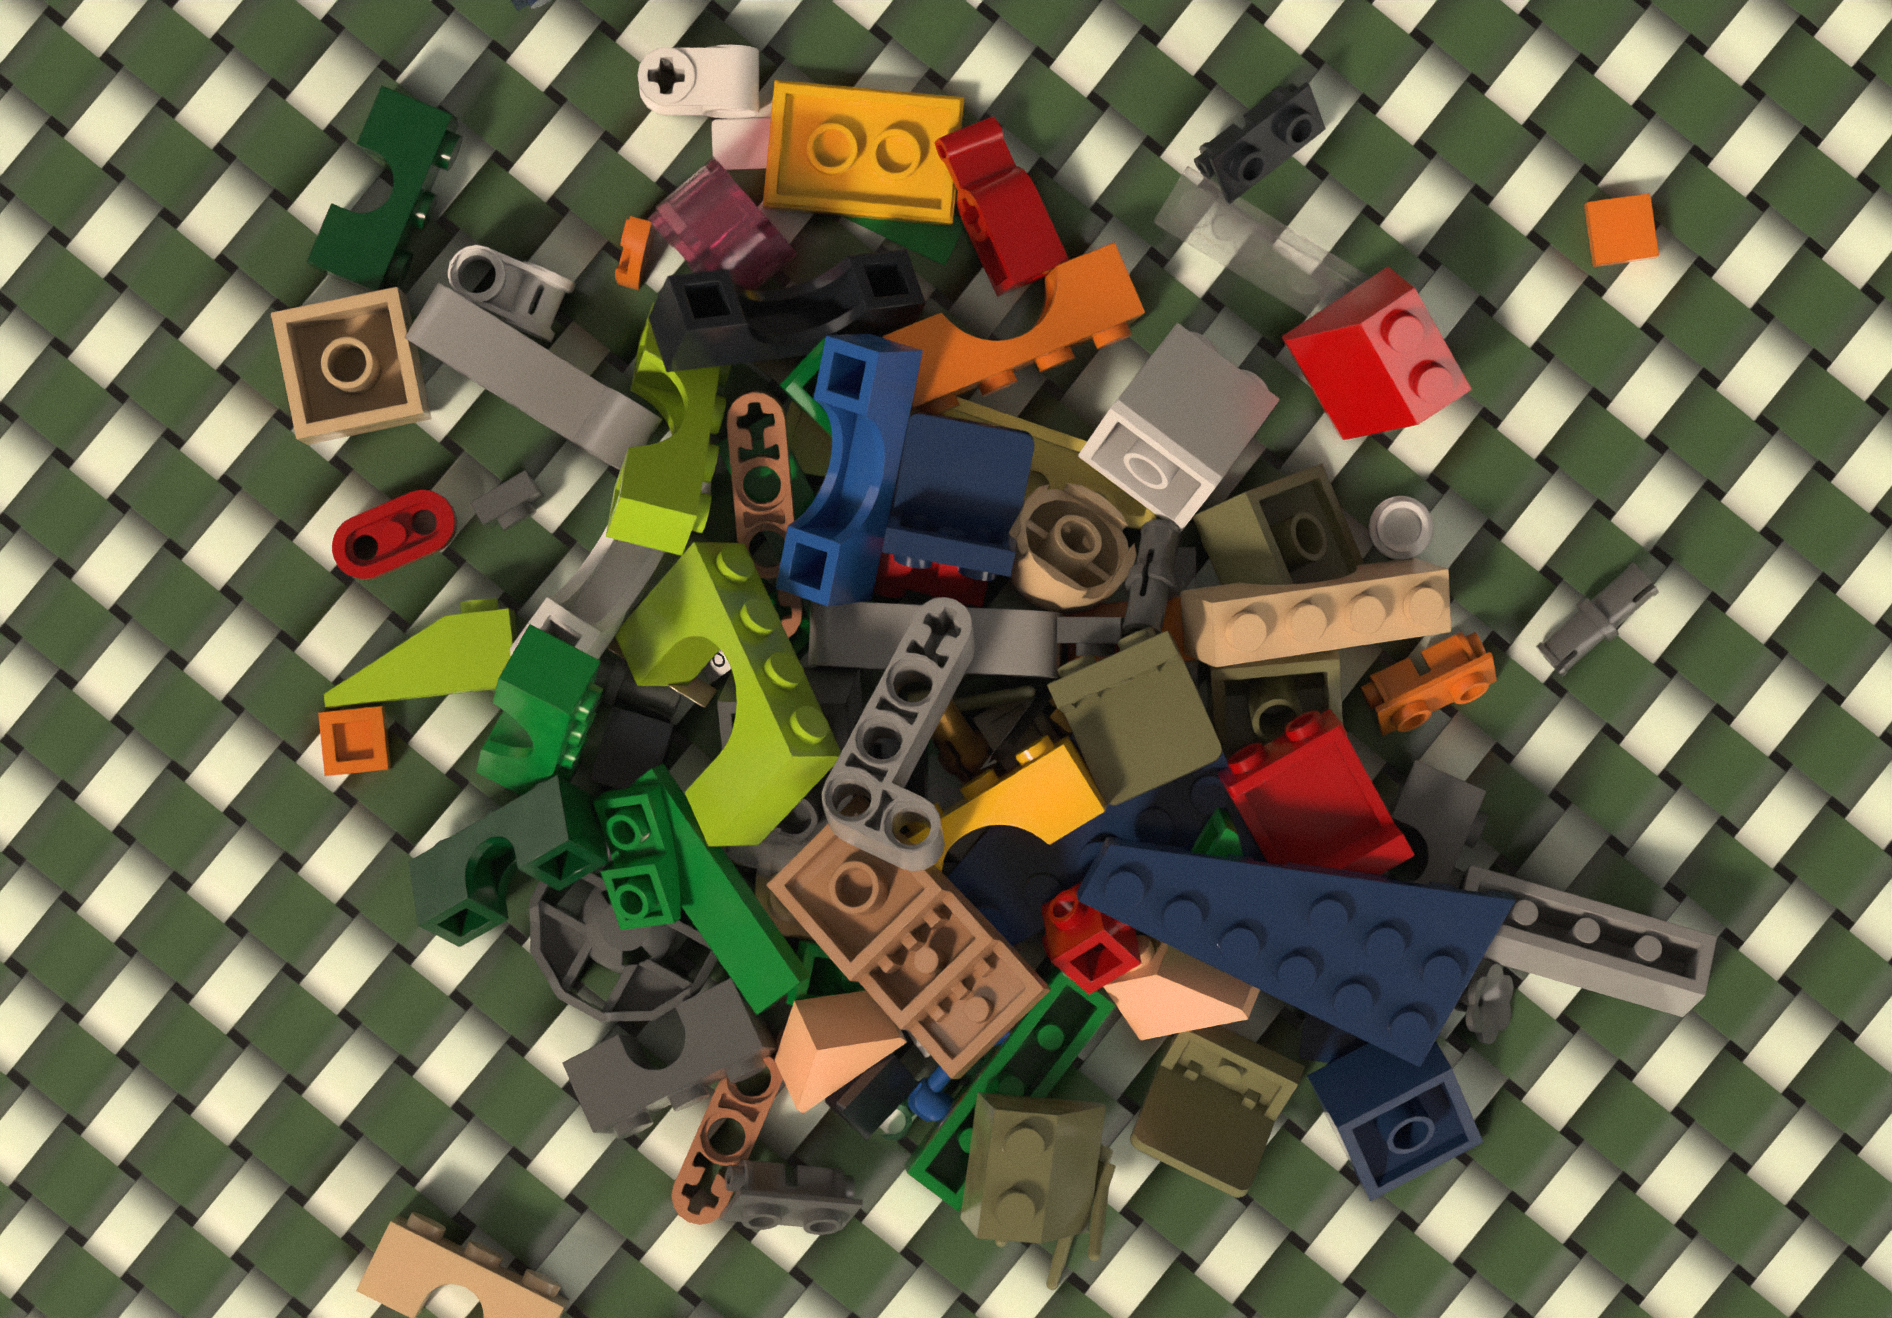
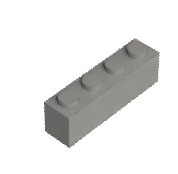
[1458,865,1717,1017]

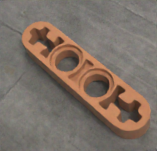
[727,390,803,638]
[671,994,792,1225]

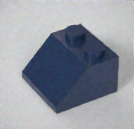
[1307,1041,1483,1201]

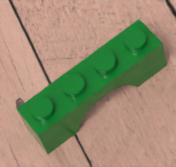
[476,624,603,796]

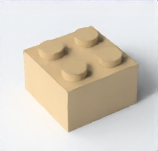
[271,287,432,445]

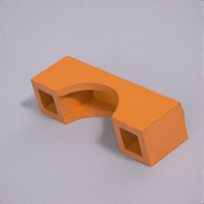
[882,242,1145,415]

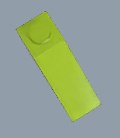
[324,598,518,708]

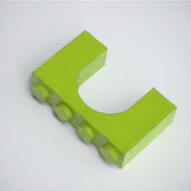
[615,542,841,846]

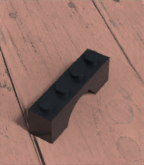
[648,249,926,372]

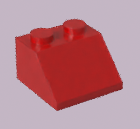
[1282,267,1472,440]

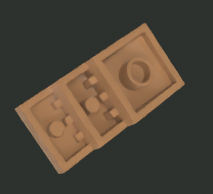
[767,794,1051,1079]

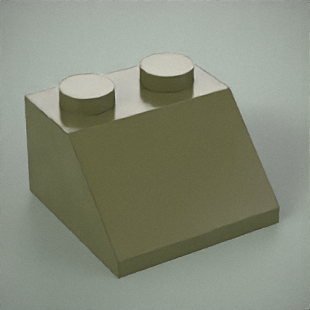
[1192,463,1364,585]
[960,1092,1106,1244]

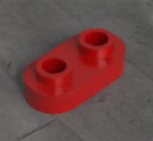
[332,490,457,580]

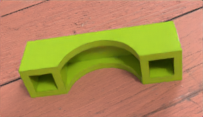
[606,303,732,556]

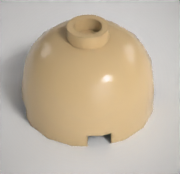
[1009,483,1137,614]

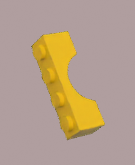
[904,735,1108,872]

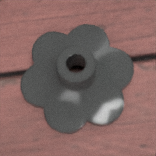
[1454,962,1514,1044]

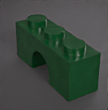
[306,85,463,292]
[408,775,609,947]

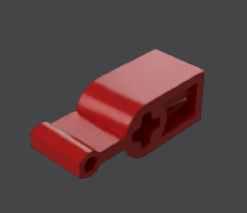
[934,116,1069,298]

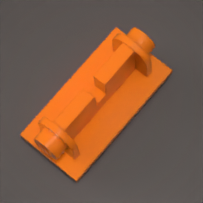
[1360,632,1497,736]

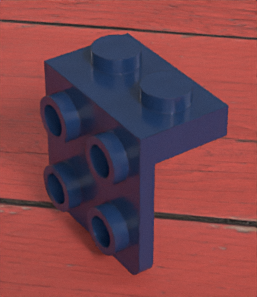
[882,411,1035,581]

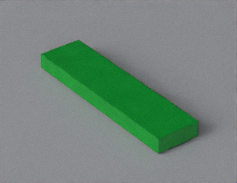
[628,763,811,1015]

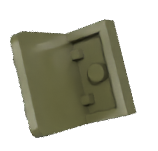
[1047,627,1223,806]
[1130,1025,1305,1198]

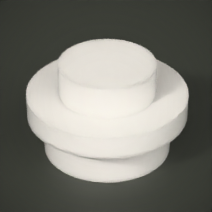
[1369,496,1433,560]

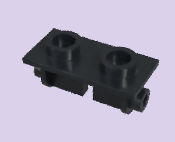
[1194,82,1326,204]

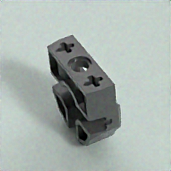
[529,793,755,1022]

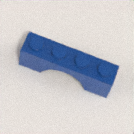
[776,334,923,606]

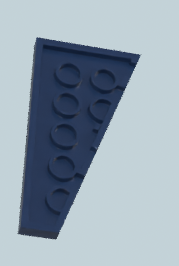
[947,732,1239,946]
[1076,837,1516,1067]

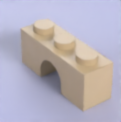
[356,1212,569,1318]

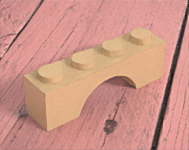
[1180,557,1451,667]

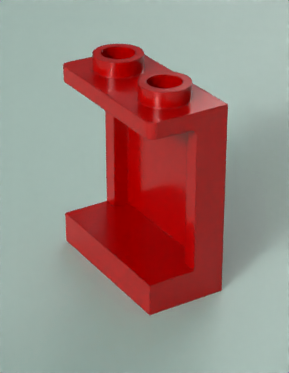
[1217,709,1414,875]

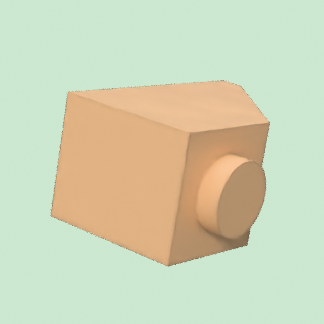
[1103,935,1260,1040]

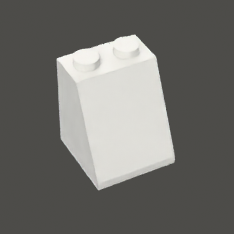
[1078,323,1280,532]

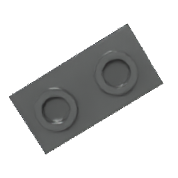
[720,1160,863,1235]

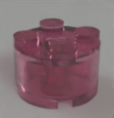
[648,156,798,290]

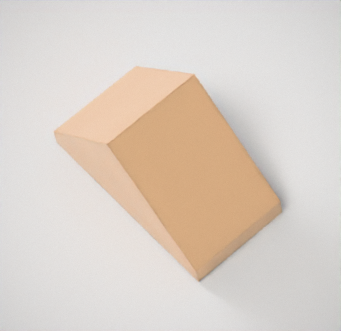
[775,991,907,1113]

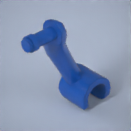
[907,1030,1010,1121]

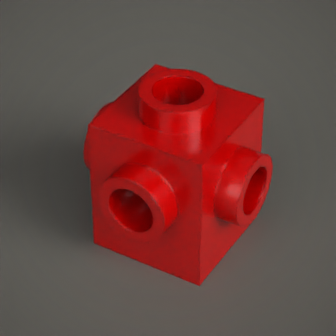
[1041,881,1142,995]

